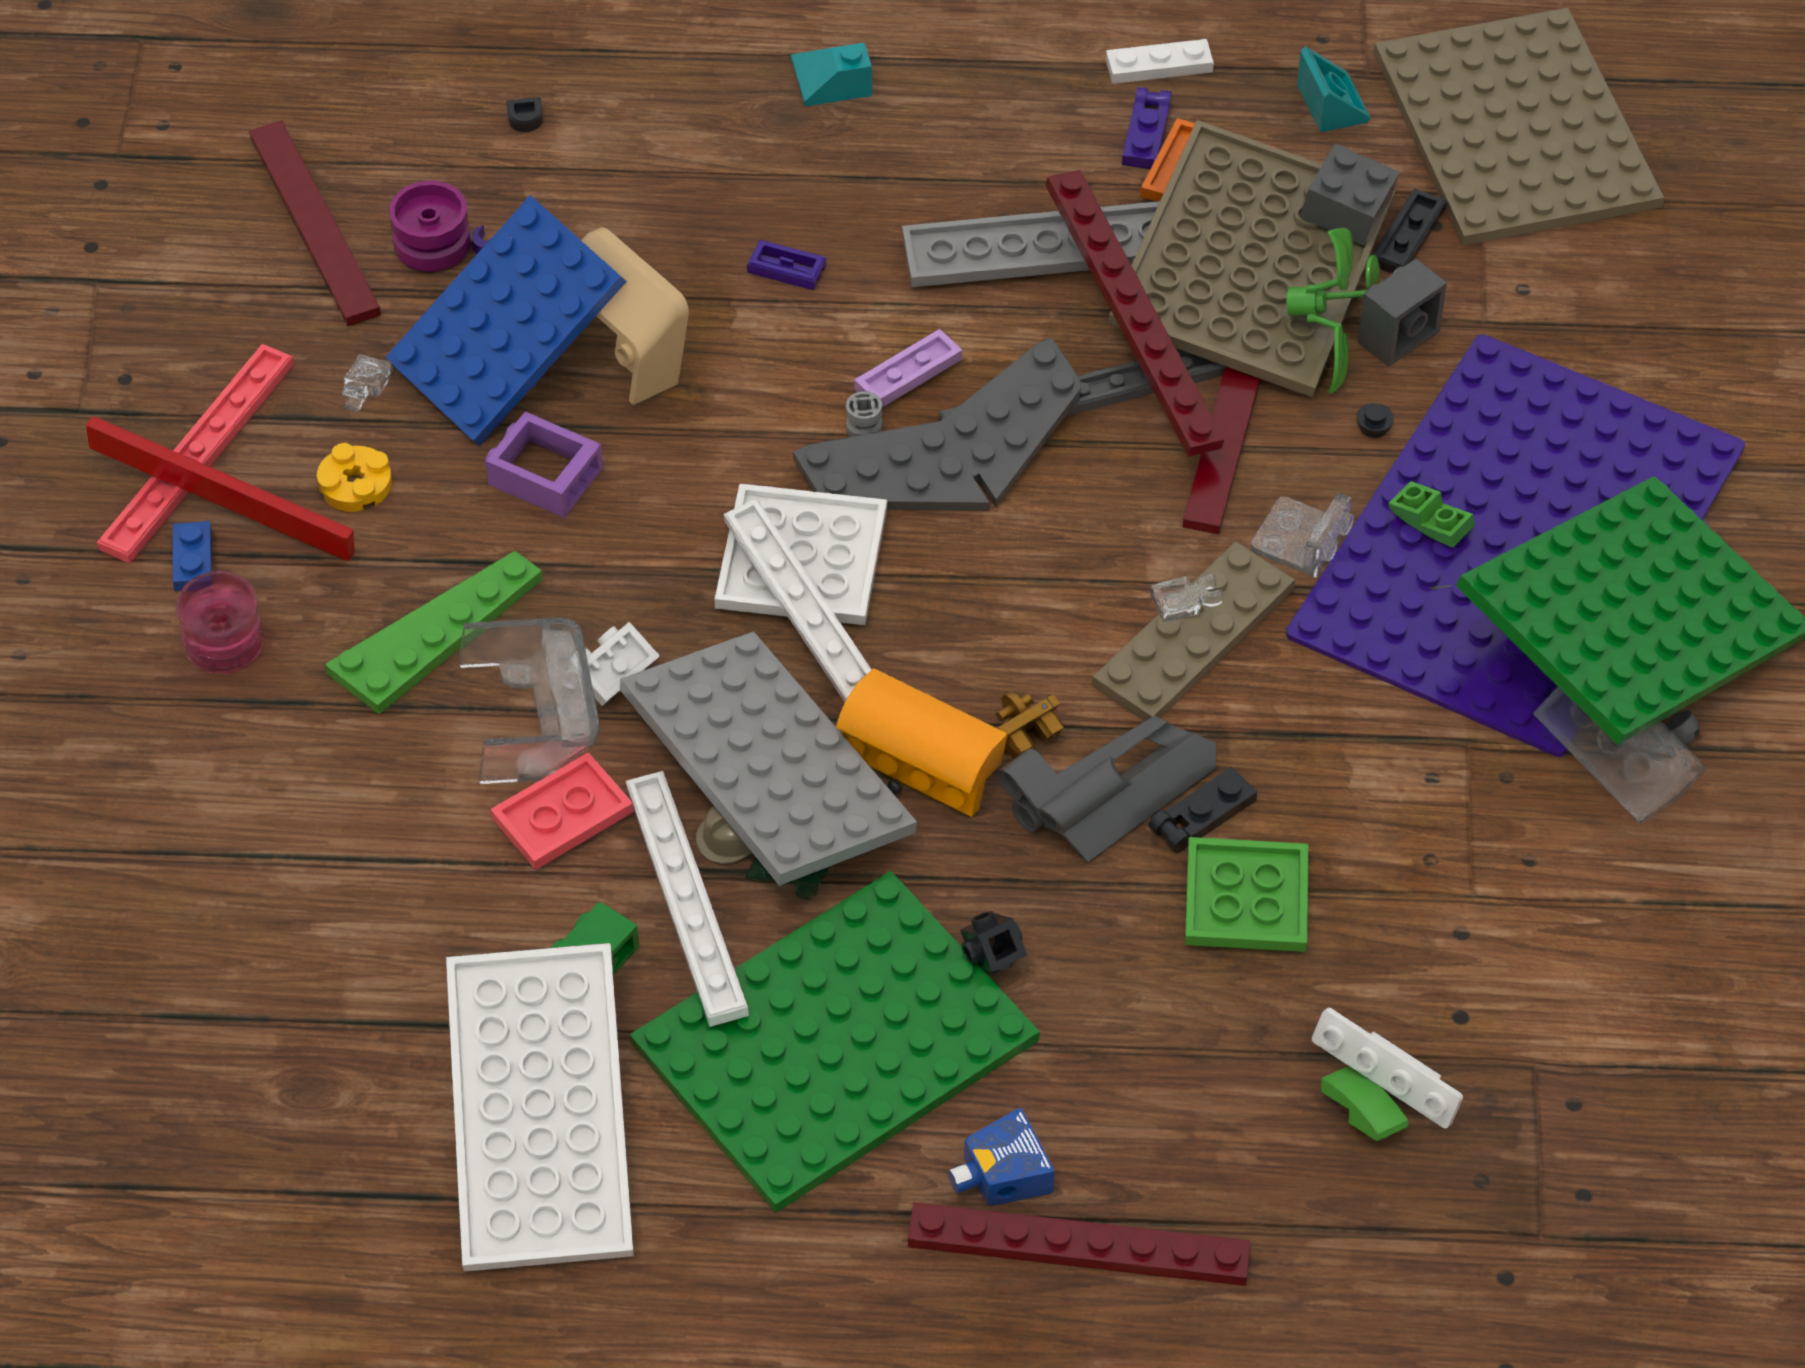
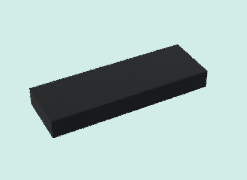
[1373,188,1447,273]

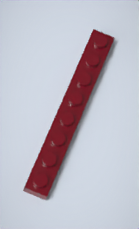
[908,1202,1250,1286]

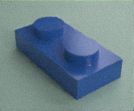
[173,521,213,591]

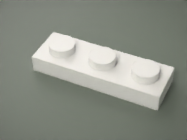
[1106,39,1214,84]

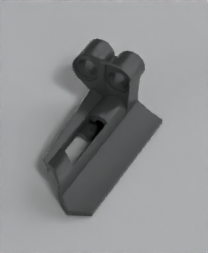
[997,716,1216,862]

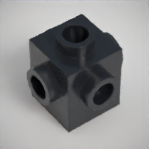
[960,911,1027,973]

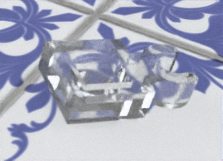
[1151,574,1223,623]

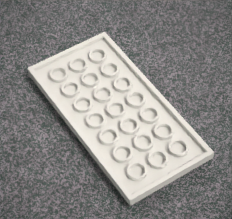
[446,943,634,1272]

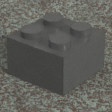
[1300,144,1400,246]
[1358,259,1447,367]

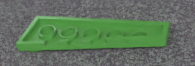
[325,551,543,714]

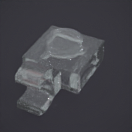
[342,354,394,412]

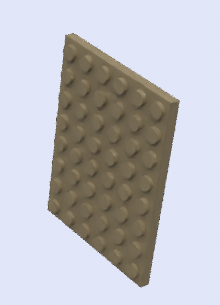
[1374,8,1664,246]
[1107,120,1395,397]

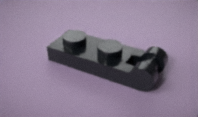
[1148,767,1258,853]

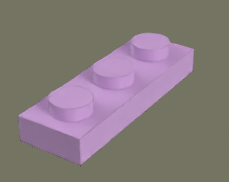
[854,329,962,408]

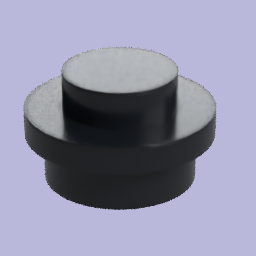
[1356,403,1394,438]

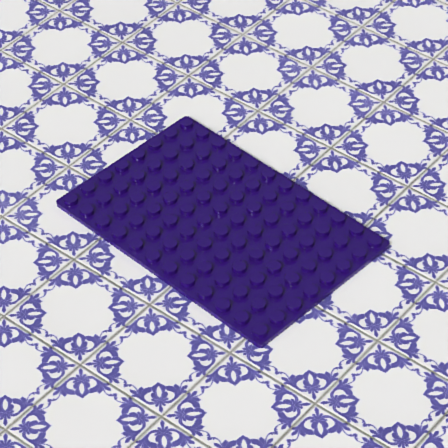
[1286,334,1745,757]

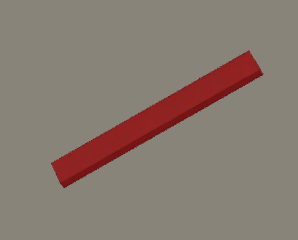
[86,416,355,561]

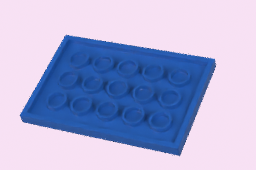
[385,195,627,446]

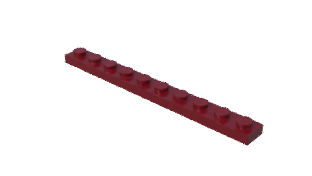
[1046,170,1224,457]

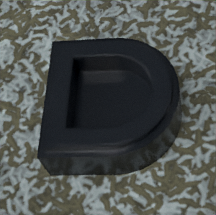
[506,97,543,132]

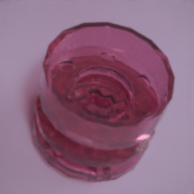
[176,571,264,673]

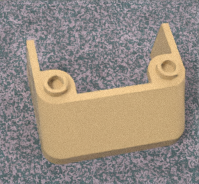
[581,227,689,405]

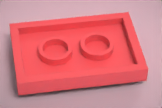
[490,752,634,870]

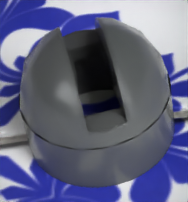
[1665,710,1700,744]

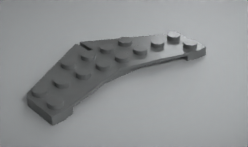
[793,337,1081,511]

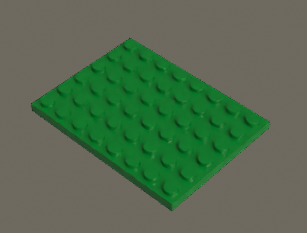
[1455,476,1805,745]
[630,871,1040,1213]

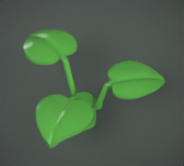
[1286,228,1380,393]

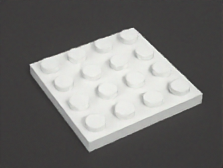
[715,484,887,625]

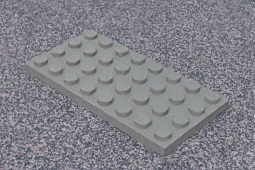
[620,631,917,886]

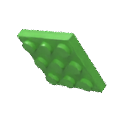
[1185,837,1308,952]

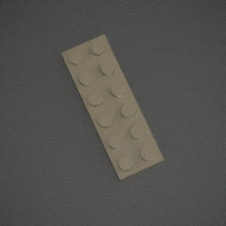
[1092,541,1295,721]

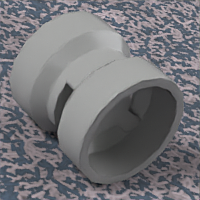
[846,391,882,437]

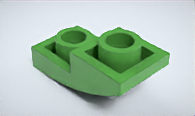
[1388,481,1475,548]
[1321,1066,1408,1141]

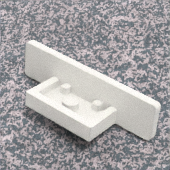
[1312,1008,1463,1129]

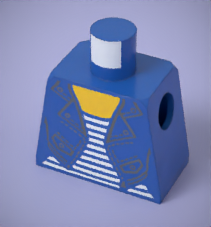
[948,1108,1055,1206]

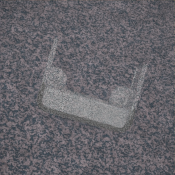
[459,618,600,784]

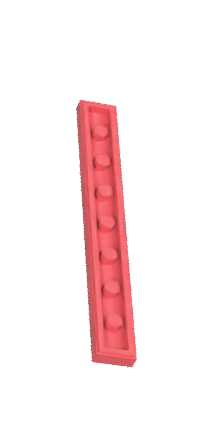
[97,344,294,564]

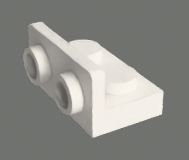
[566,622,660,706]

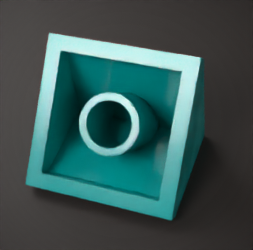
[1297,46,1371,133]

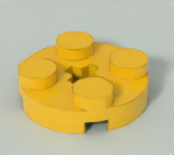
[317,443,392,512]

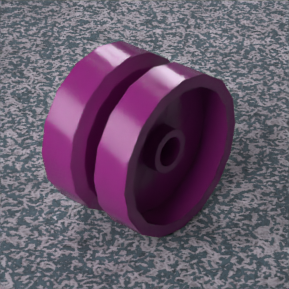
[389,180,471,272]

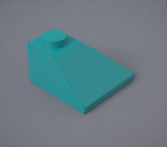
[791,43,872,107]

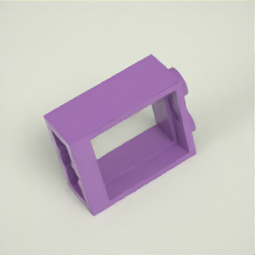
[485,412,603,518]

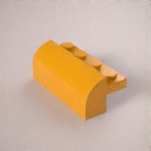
[836,668,1008,817]

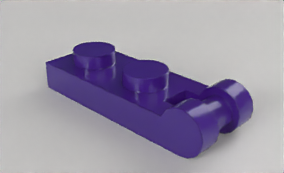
[1122,87,1172,169]

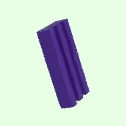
[747,240,826,290]

